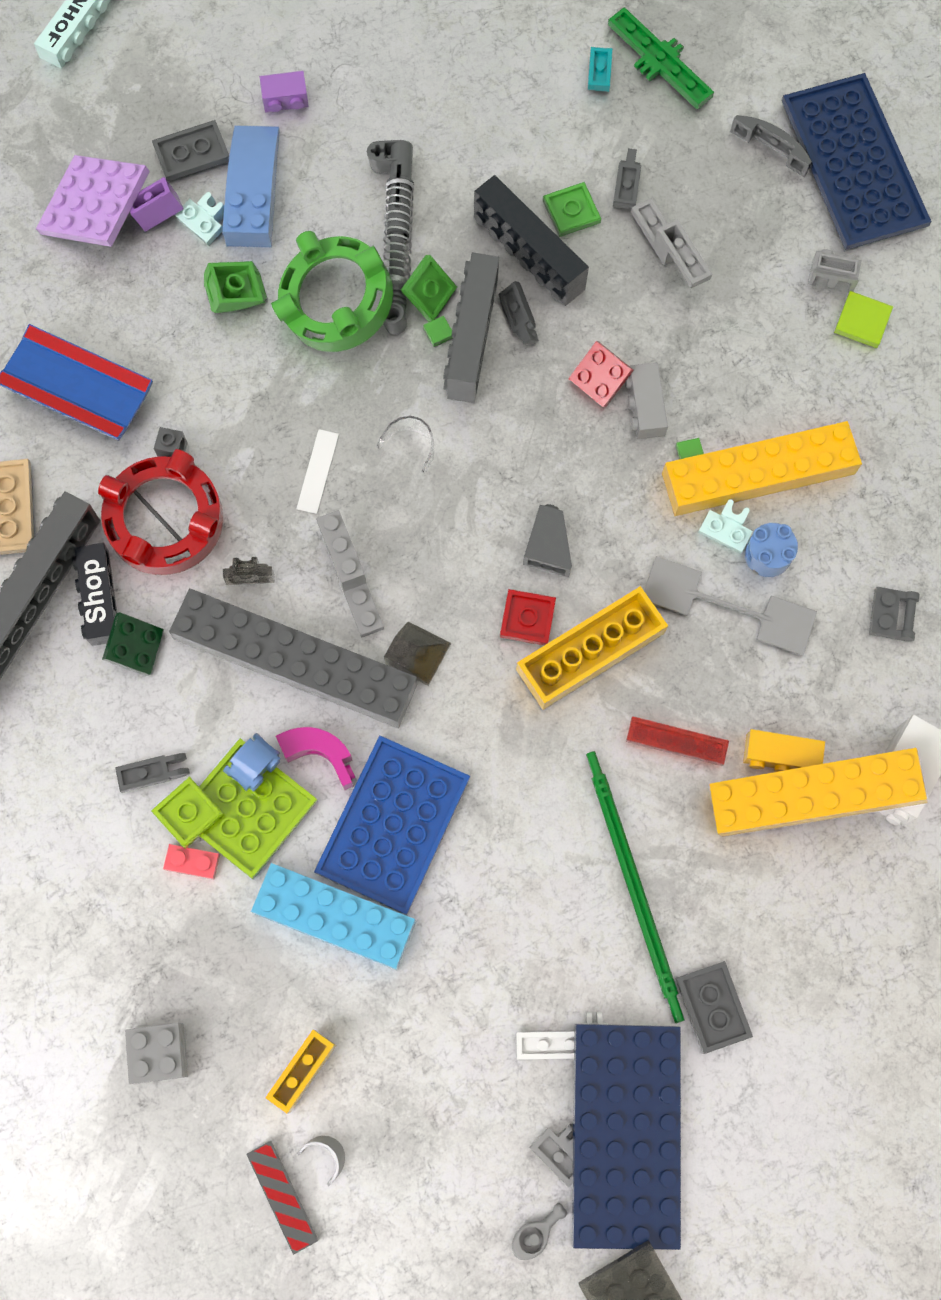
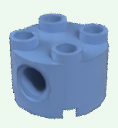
[745,523,798,577]
[223,733,281,792]

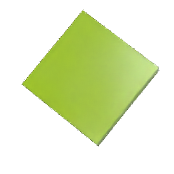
[834,291,893,348]
[151,776,224,849]

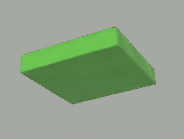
[543,182,601,237]
[401,255,457,322]

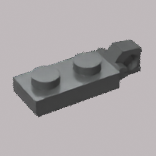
[613,148,641,209]
[498,281,539,346]

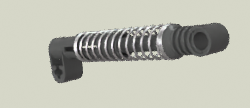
[366,140,415,335]

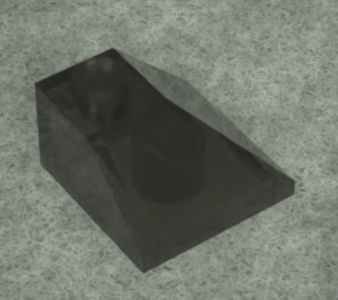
[384,622,451,686]

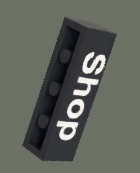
[72,542,117,646]

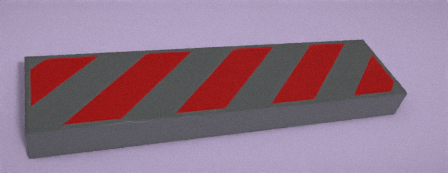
[246,1141,318,1255]

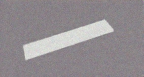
[296,429,339,514]

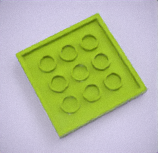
[199,738,318,879]

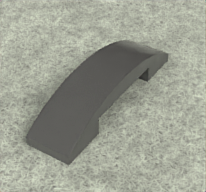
[730,115,812,177]

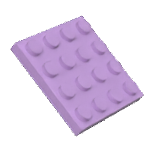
[36,155,150,247]

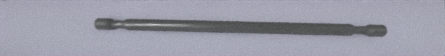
[133,490,189,552]

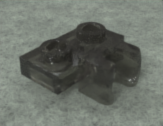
[223,557,275,585]

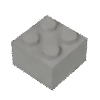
[125,1023,188,1084]

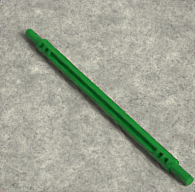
[586,751,685,1024]

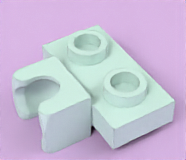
[175,192,224,246]
[698,499,753,554]

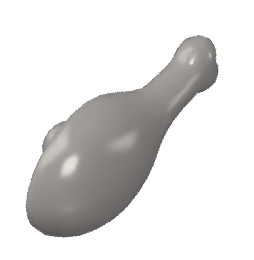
[512,1203,567,1260]

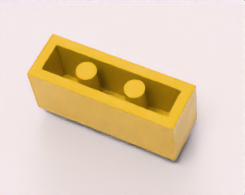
[743,729,825,772]
[265,1030,337,1114]

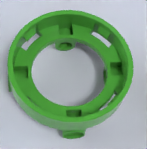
[271,231,393,352]

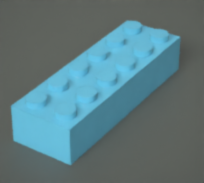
[251,863,416,970]

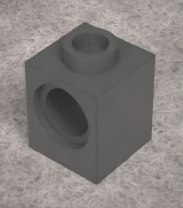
[153,427,188,457]

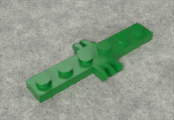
[608,7,714,110]

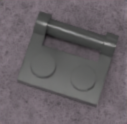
[869,587,920,642]

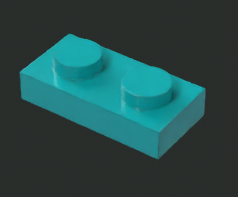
[587,47,613,92]

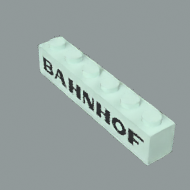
[34,0,111,69]

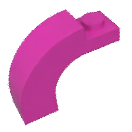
[276,727,355,791]

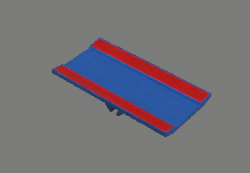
[0,324,153,441]

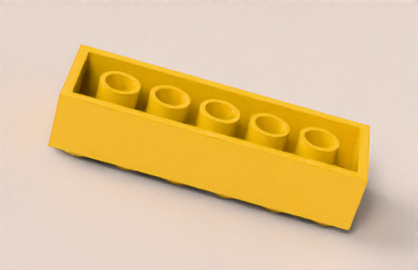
[516,586,668,710]

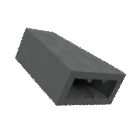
[523,504,572,577]

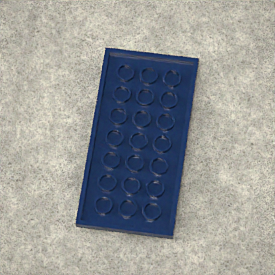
[781,73,932,250]
[572,1024,681,1250]

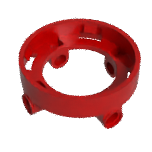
[98,449,223,575]

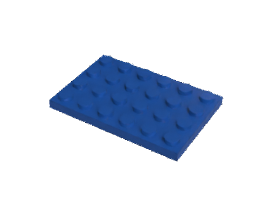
[314,735,470,915]

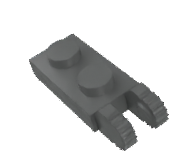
[115,753,190,793]

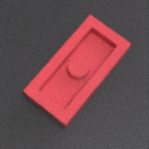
[163,844,220,880]

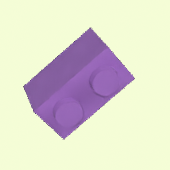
[259,71,309,112]
[130,177,184,232]

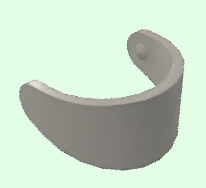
[297,1136,345,1186]

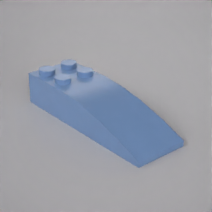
[222,126,279,248]

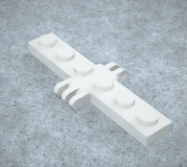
[516,1012,608,1060]

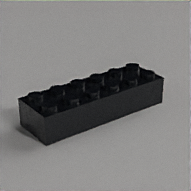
[474,175,589,306]

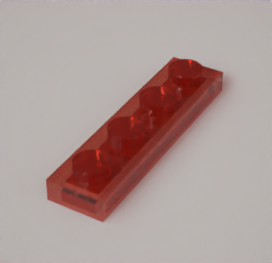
[626,716,729,766]

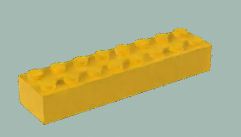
[662,421,862,517]
[709,748,928,837]

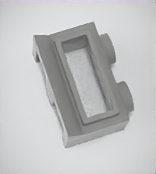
[808,249,862,293]

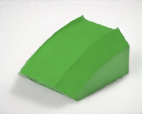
[204,261,267,313]

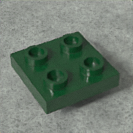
[102,612,164,676]

